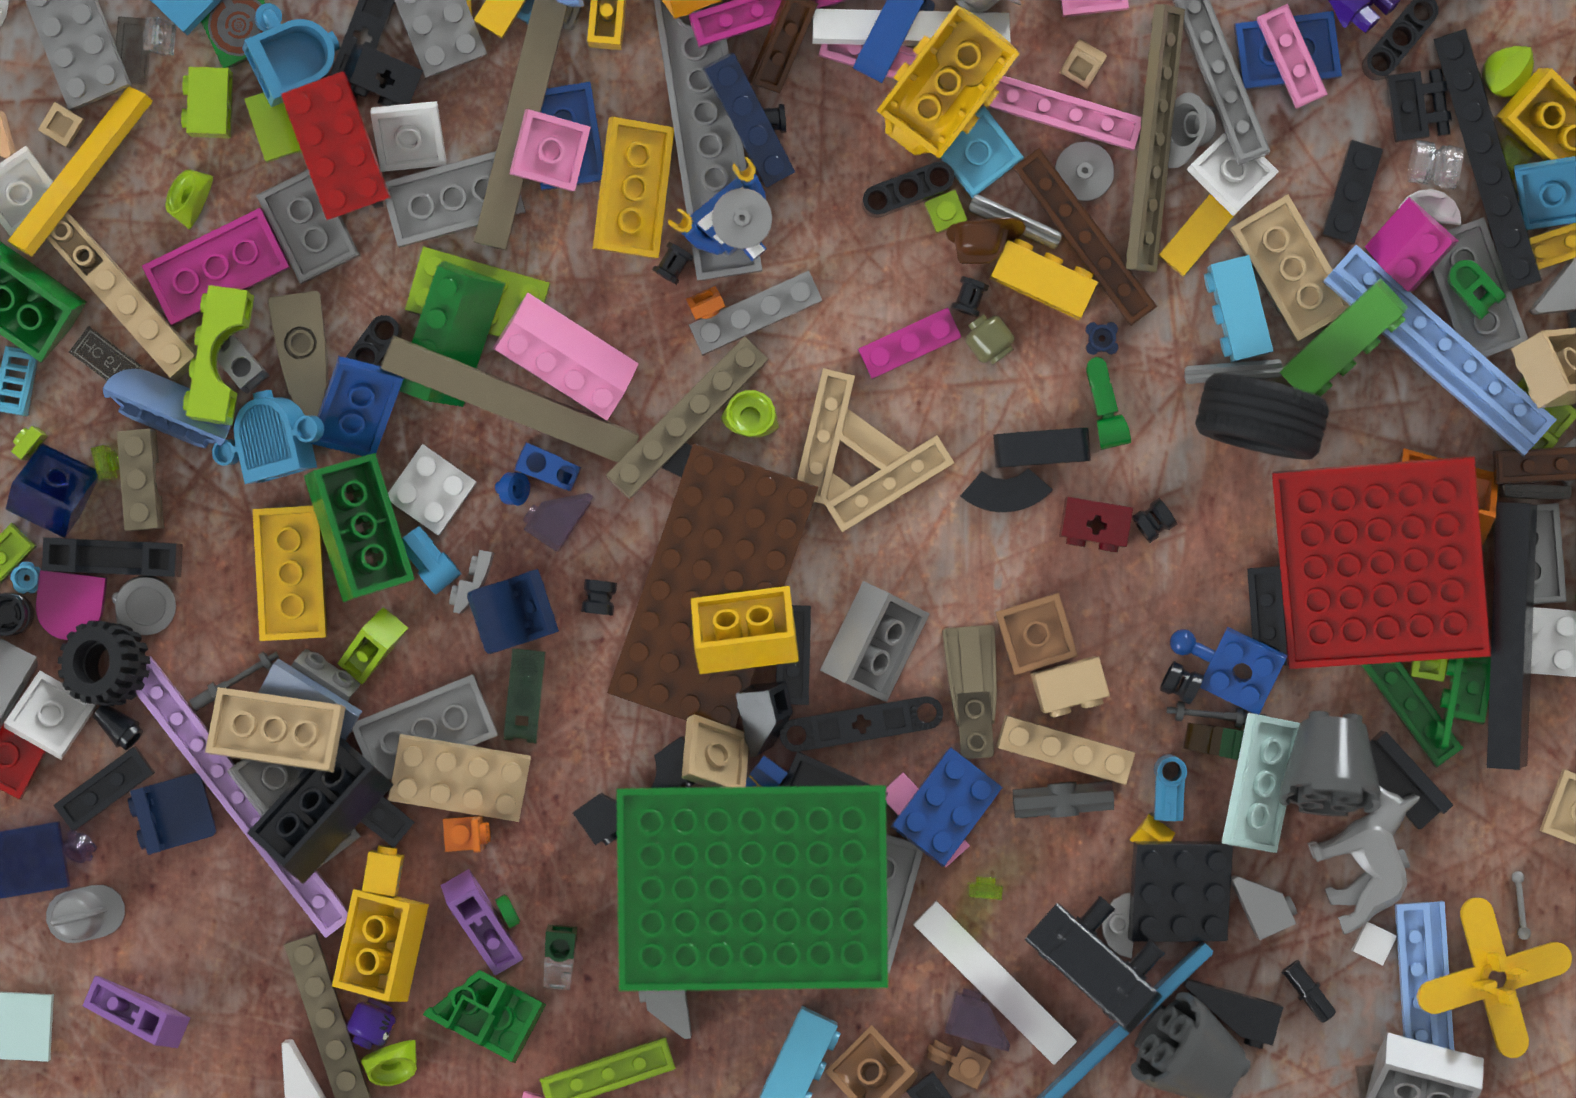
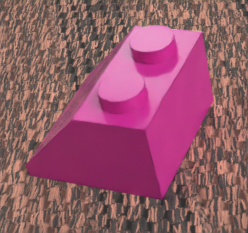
[1365,197,1459,292]

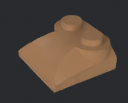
[825,1025,919,1098]

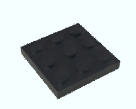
[1128,841,1233,942]

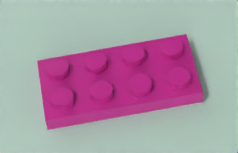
[142,208,291,326]

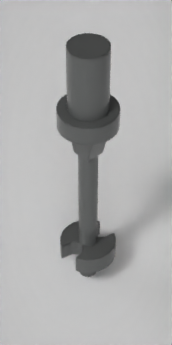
[189,651,279,711]
[1166,701,1266,728]

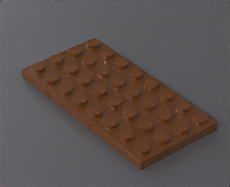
[607,443,819,728]

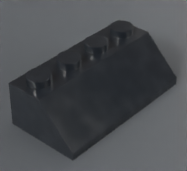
[247,737,394,884]

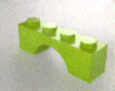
[183,285,255,426]

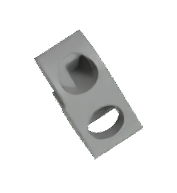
[217,334,270,394]

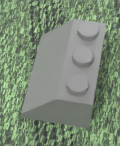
[820,581,930,702]
[1366,1033,1484,1098]

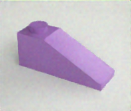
[440,869,523,976]
[82,976,190,1048]

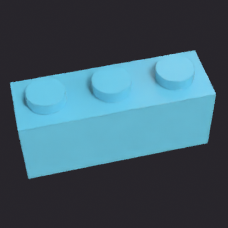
[1204,255,1273,363]
[759,1006,841,1098]

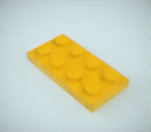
[593,117,674,259]
[252,506,327,641]

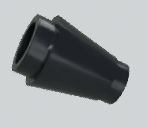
[93,705,143,750]

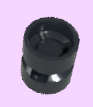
[0,593,34,636]

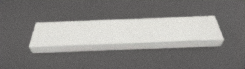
[812,9,1011,46]
[913,901,1077,1065]

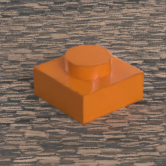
[686,286,726,320]

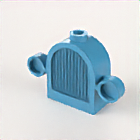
[242,3,340,107]
[212,390,324,484]

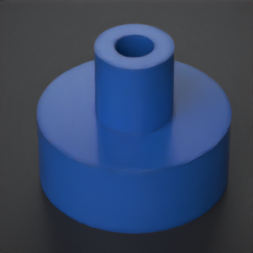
[495,472,530,506]

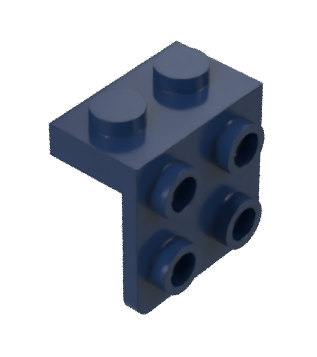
[467,569,559,654]
[128,773,217,855]

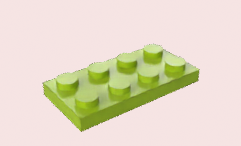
[405,246,550,337]

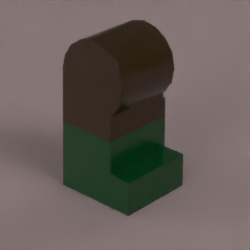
[1183,722,1244,760]

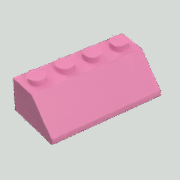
[492,292,639,420]

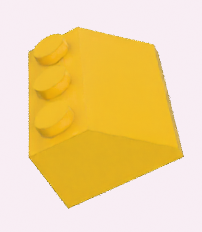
[691,586,799,674]
[332,889,429,1002]

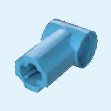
[402,526,462,595]
[1154,754,1187,821]

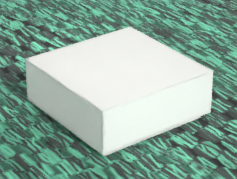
[1352,922,1397,966]

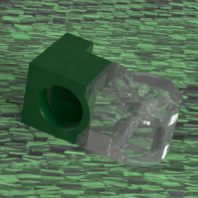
[543,924,578,990]

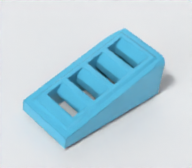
[0,346,38,417]

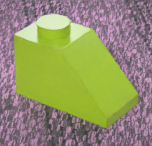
[337,607,408,685]

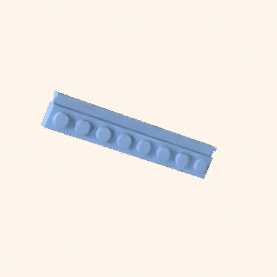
[1323,245,1557,457]
[1395,901,1454,1050]

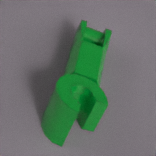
[1086,357,1131,450]

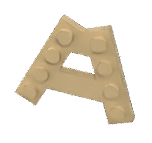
[797,368,954,532]

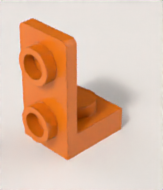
[443,816,491,853]

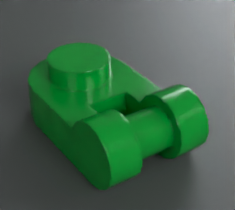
[1447,260,1506,320]

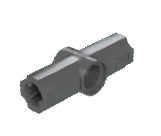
[1012,781,1114,818]

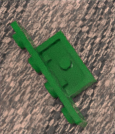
[1434,657,1491,750]

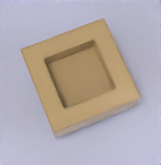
[38,102,85,148]

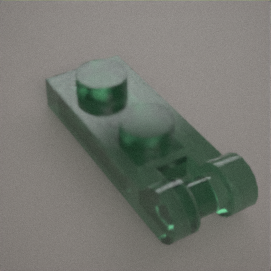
[504,648,546,744]

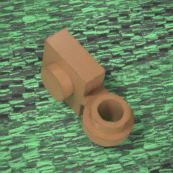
[927,1039,992,1090]

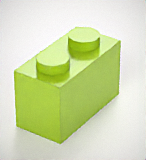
[181,67,233,138]

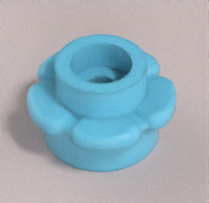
[10,561,41,594]

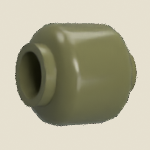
[965,314,1015,365]

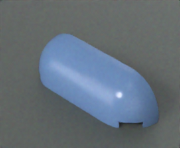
[103,369,230,448]

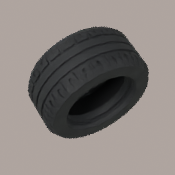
[1195,373,1329,460]

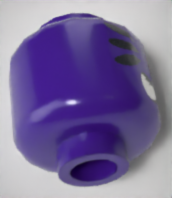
[347,998,396,1050]

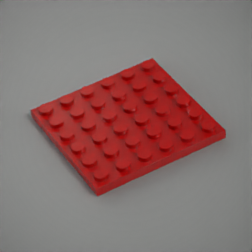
[1272,456,1491,669]

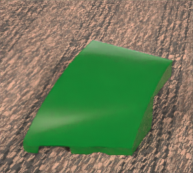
[423,970,546,1063]

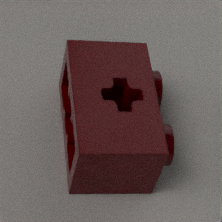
[1059,497,1133,553]

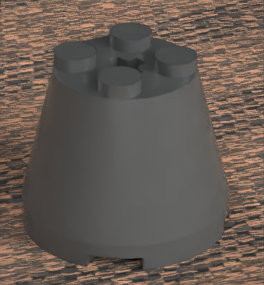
[1279,711,1381,816]
[1131,992,1251,1098]

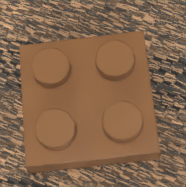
[995,593,1078,675]

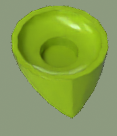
[1482,46,1534,98]
[165,169,213,230]
[721,390,779,437]
[360,1040,417,1086]

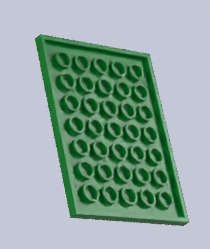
[617,785,888,991]

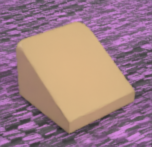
[1059,39,1107,89]

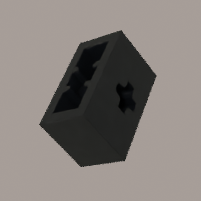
[344,44,423,106]

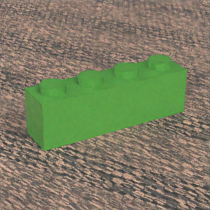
[1279,278,1408,397]

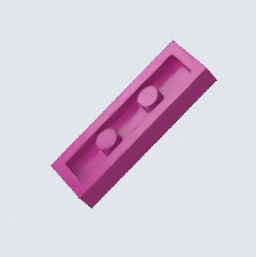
[858,307,962,379]

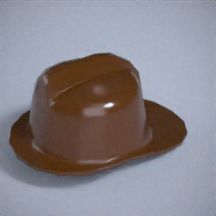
[946,217,1026,264]

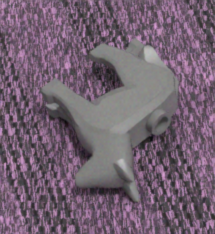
[1307,786,1420,935]

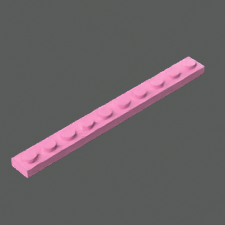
[818,44,1142,151]

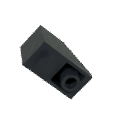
[736,681,793,757]

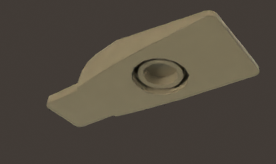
[268,291,328,416]
[942,625,997,759]

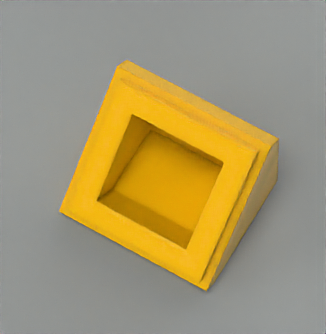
[1129,813,1175,842]

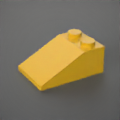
[1495,68,1576,161]

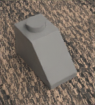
[1529,257,1576,315]
[1231,875,1298,940]
[638,990,692,1039]

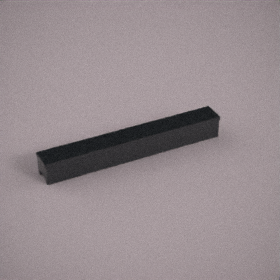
[1487,502,1537,770]

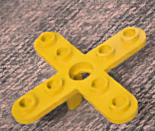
[1417,897,1572,1058]

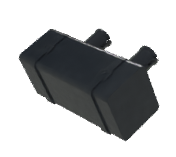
[1025,895,1165,1033]

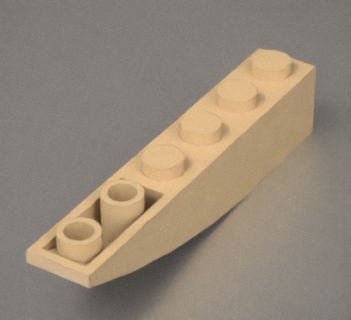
[46,211,197,381]

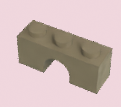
[117,429,164,531]

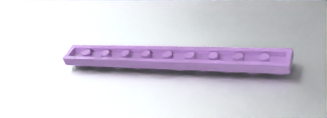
[136,656,348,938]

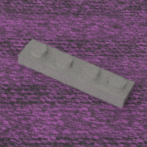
[689,271,822,355]

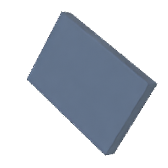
[258,658,362,741]

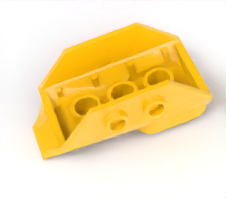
[876,5,1020,159]

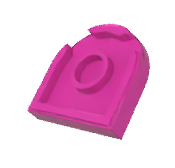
[36,570,107,640]

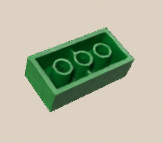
[304,453,415,602]

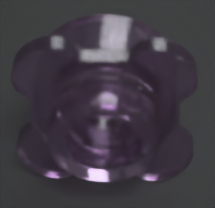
[63,830,97,863]

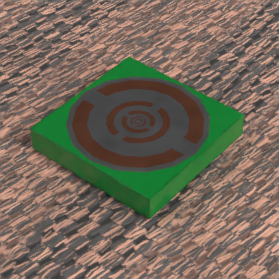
[201,0,265,68]

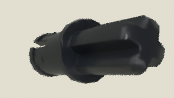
[1281,960,1336,1023]

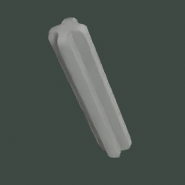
[969,195,1062,249]
[1184,359,1282,384]

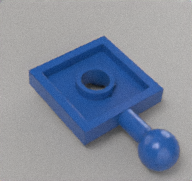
[1170,627,1288,715]

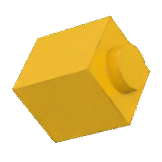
[362,845,405,897]

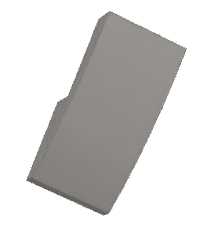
[449,550,495,614]

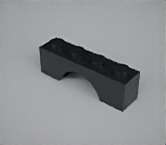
[42,537,183,577]
[573,736,695,846]

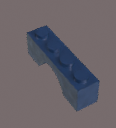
[702,52,795,188]

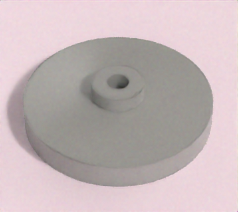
[1055,142,1114,202]
[712,188,772,249]
[116,576,176,635]

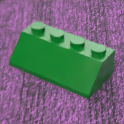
[0,242,87,362]
[399,261,506,407]

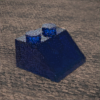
[5,443,101,538]

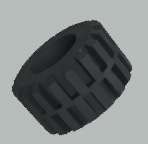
[57,620,150,706]

